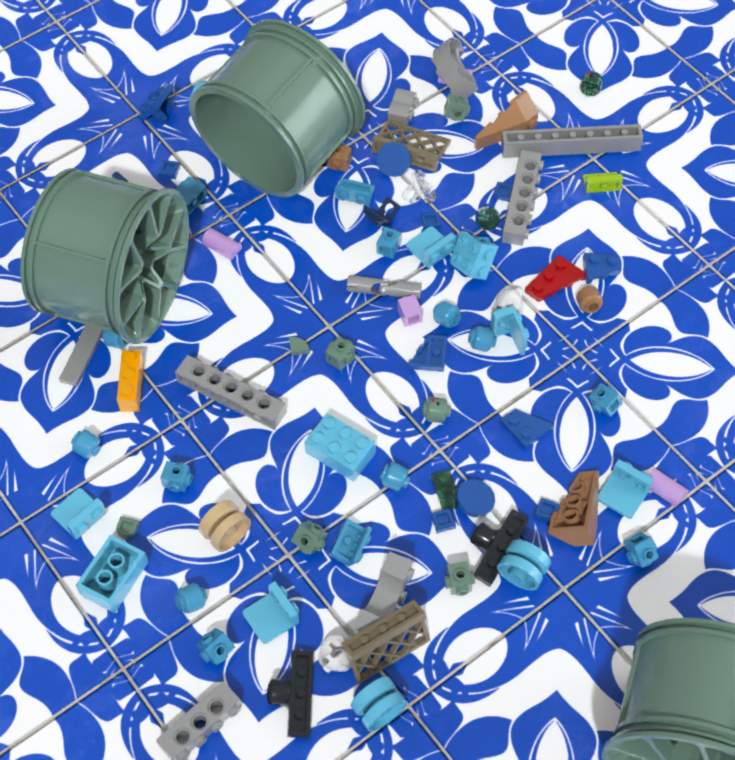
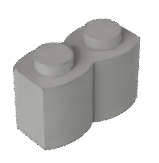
[388,88,419,125]

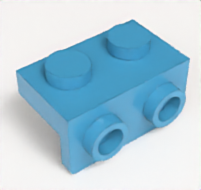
[335,178,375,206]
[328,518,372,567]

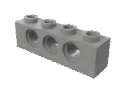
[155,681,242,760]

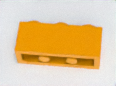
[117,350,144,412]

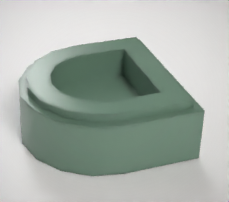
[116,516,140,539]

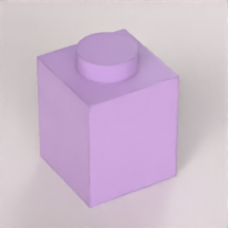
[397,294,423,327]

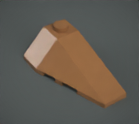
[474,90,538,150]
[548,470,599,547]

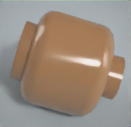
[576,286,603,313]

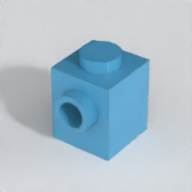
[376,227,402,259]

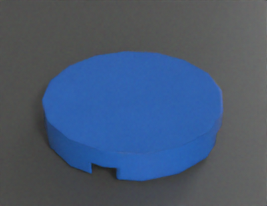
[377,142,412,177]
[455,479,495,518]

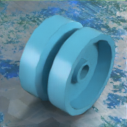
[497,539,551,591]
[351,676,407,732]

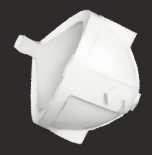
[494,287,524,315]
[318,635,351,673]

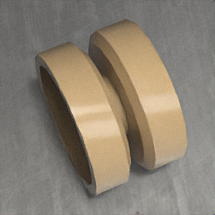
[198,499,251,552]

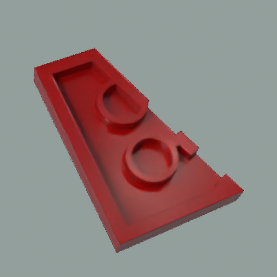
[525,255,585,302]

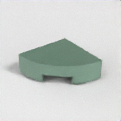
[289,337,310,356]

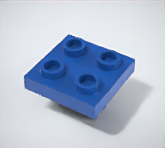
[137,83,176,123]

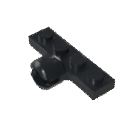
[470,509,530,587]
[267,650,313,739]

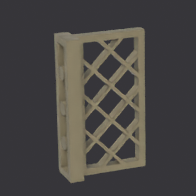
[371,119,451,172]
[341,600,430,684]

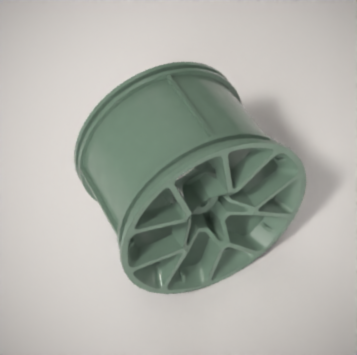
[190,19,365,197]
[20,168,189,344]
[602,618,735,760]

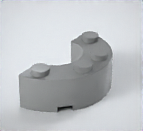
[431,37,478,98]
[354,551,415,632]

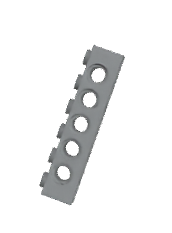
[502,150,544,246]
[175,355,287,431]

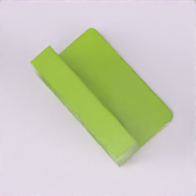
[583,172,623,193]

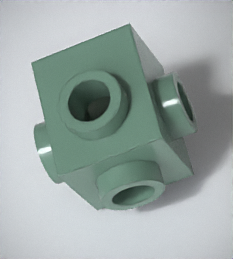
[444,93,471,121]
[325,336,355,371]
[291,520,328,555]
[444,561,475,596]

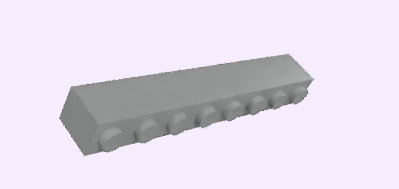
[501,124,643,158]

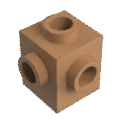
[327,145,352,172]

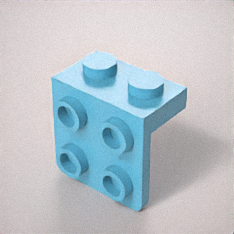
[406,226,456,268]
[450,231,499,280]
[490,306,529,356]
[598,459,654,519]
[51,488,107,540]
[243,581,300,644]

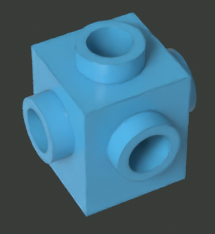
[589,383,623,417]
[160,460,193,492]
[623,532,659,568]
[196,628,235,665]

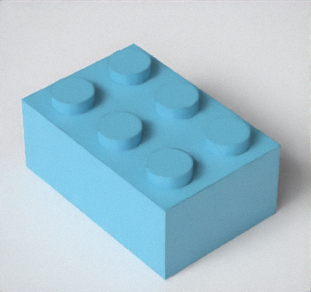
[304,413,376,482]
[75,535,148,614]

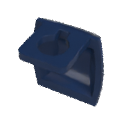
[363,197,400,227]

